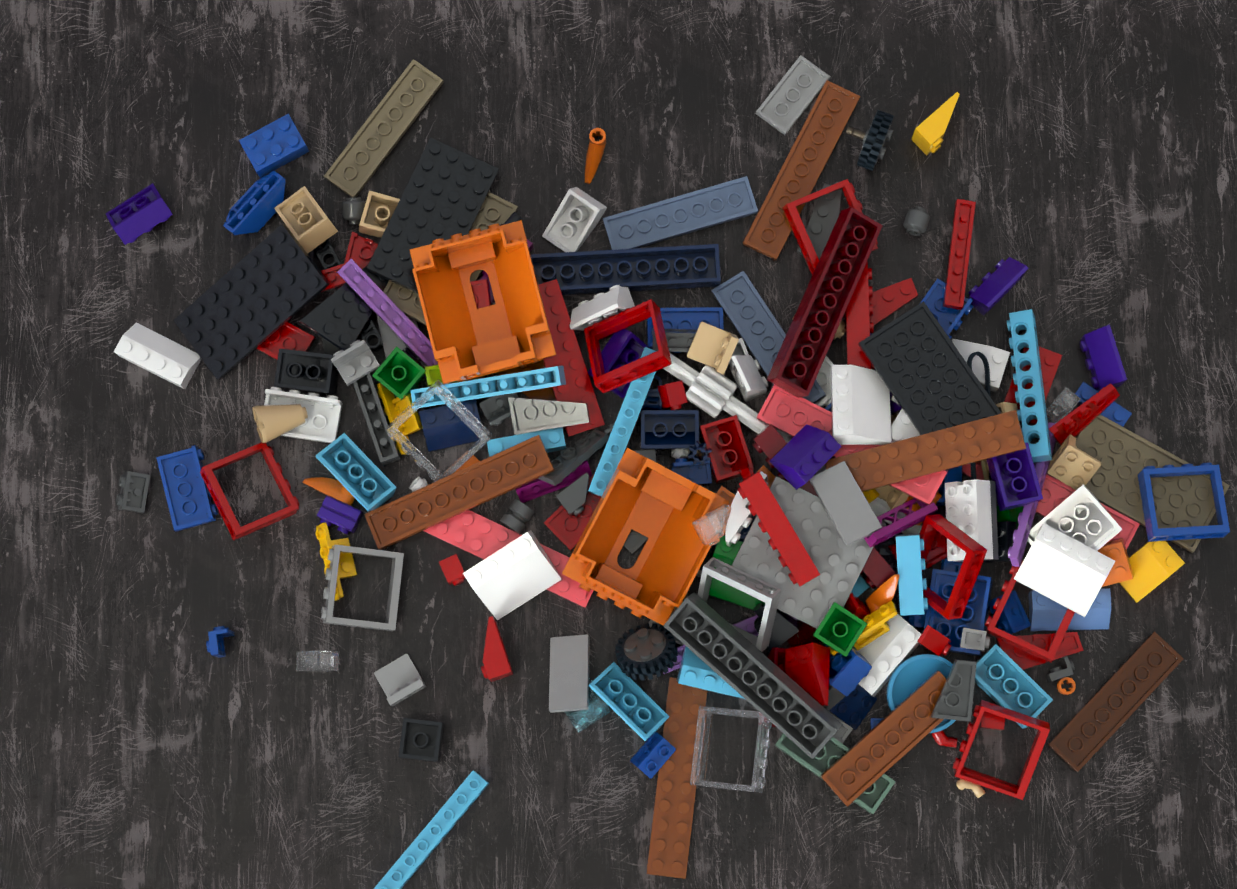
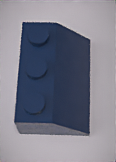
[419,399,485,452]
[641,410,699,449]

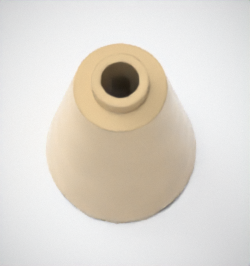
[252,404,308,443]

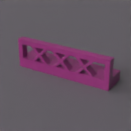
[516,460,592,503]
[864,498,938,548]

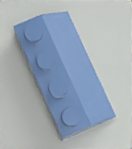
[1028,588,1111,631]

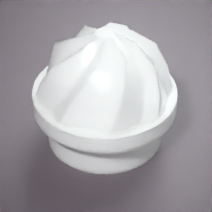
[671,449,690,459]
[409,477,429,492]

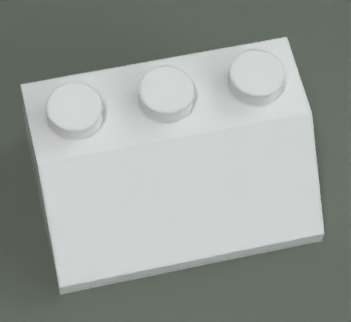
[570,285,635,331]

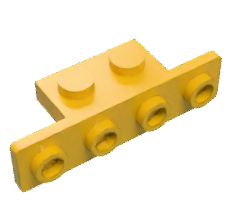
[377,383,423,455]
[316,522,357,601]
[829,601,897,656]

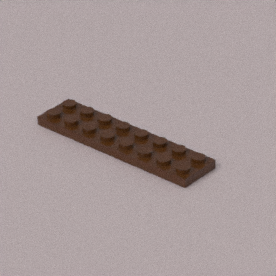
[1048,632,1184,772]

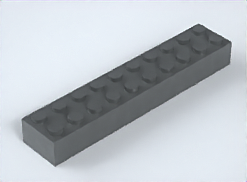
[663,592,843,759]

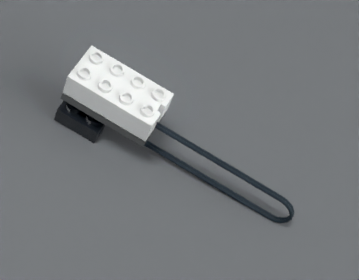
[945,352,1016,563]

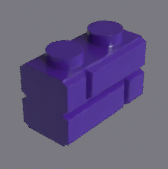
[317,495,363,535]

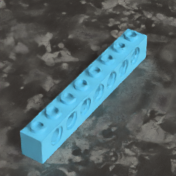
[1007,309,1052,463]
[588,347,656,497]
[410,366,566,409]
[374,770,490,889]

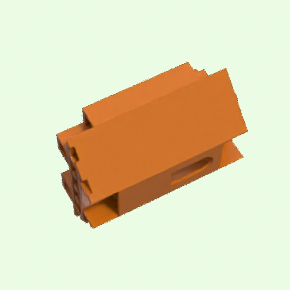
[410,220,556,384]
[562,448,730,625]

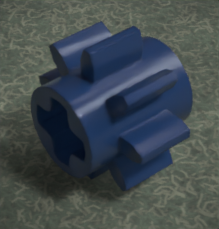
[688,441,712,466]

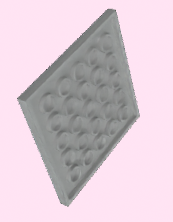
[731,476,874,628]

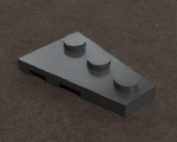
[930,659,977,722]

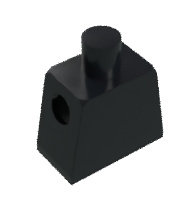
[753,603,799,652]

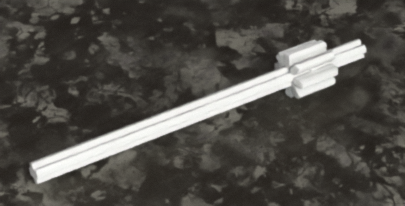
[663,352,922,534]

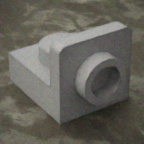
[960,628,991,652]

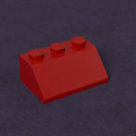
[699,415,754,484]

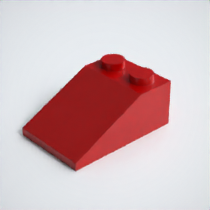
[481,616,513,682]
[785,642,830,706]

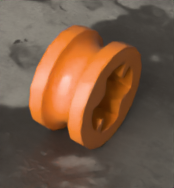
[1057,677,1076,695]

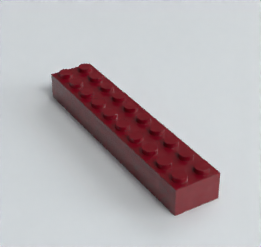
[767,207,883,398]
[752,424,896,589]

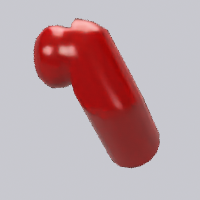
[931,730,957,748]

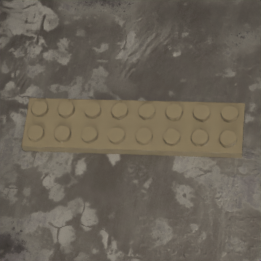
[324,59,444,198]

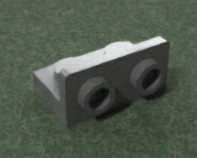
[116,471,150,513]

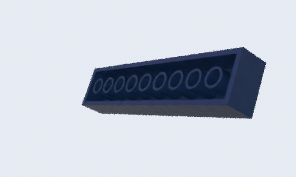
[530,244,721,295]

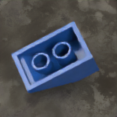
[823,644,872,697]

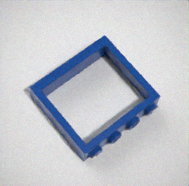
[1138,463,1230,542]

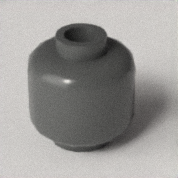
[342,197,366,224]
[903,206,930,236]

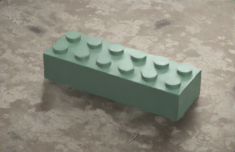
[774,733,896,814]

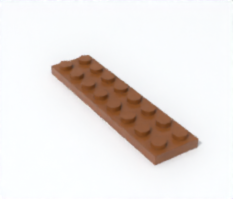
[820,670,947,807]

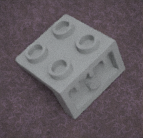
[331,340,380,386]
[374,654,426,706]

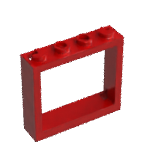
[783,179,878,275]
[584,299,672,393]
[200,442,299,541]
[919,514,987,620]
[984,560,1075,663]
[952,699,1050,800]

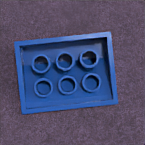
[921,569,993,657]

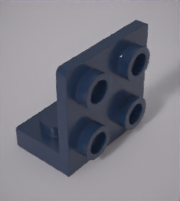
[829,684,877,730]

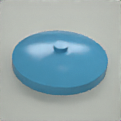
[887,654,956,733]

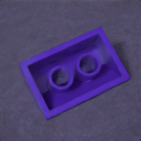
[106,183,173,245]
[968,257,1029,316]
[1079,325,1127,391]
[588,329,648,399]
[770,424,842,490]
[986,442,1043,511]

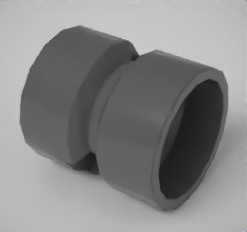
[499,499,535,535]

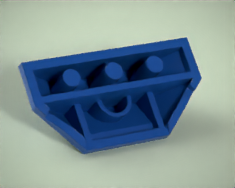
[223,170,286,235]

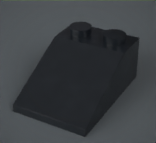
[274,349,339,395]

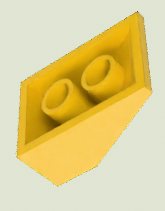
[911,92,960,156]
[1120,541,1185,603]

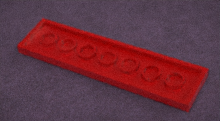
[538,279,605,437]

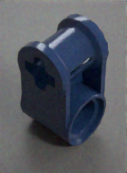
[642,375,662,410]

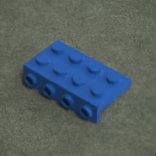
[920,278,974,339]
[647,307,724,353]
[156,445,218,531]

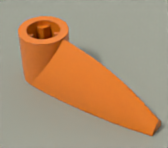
[585,128,606,184]
[302,477,355,506]
[866,574,899,613]

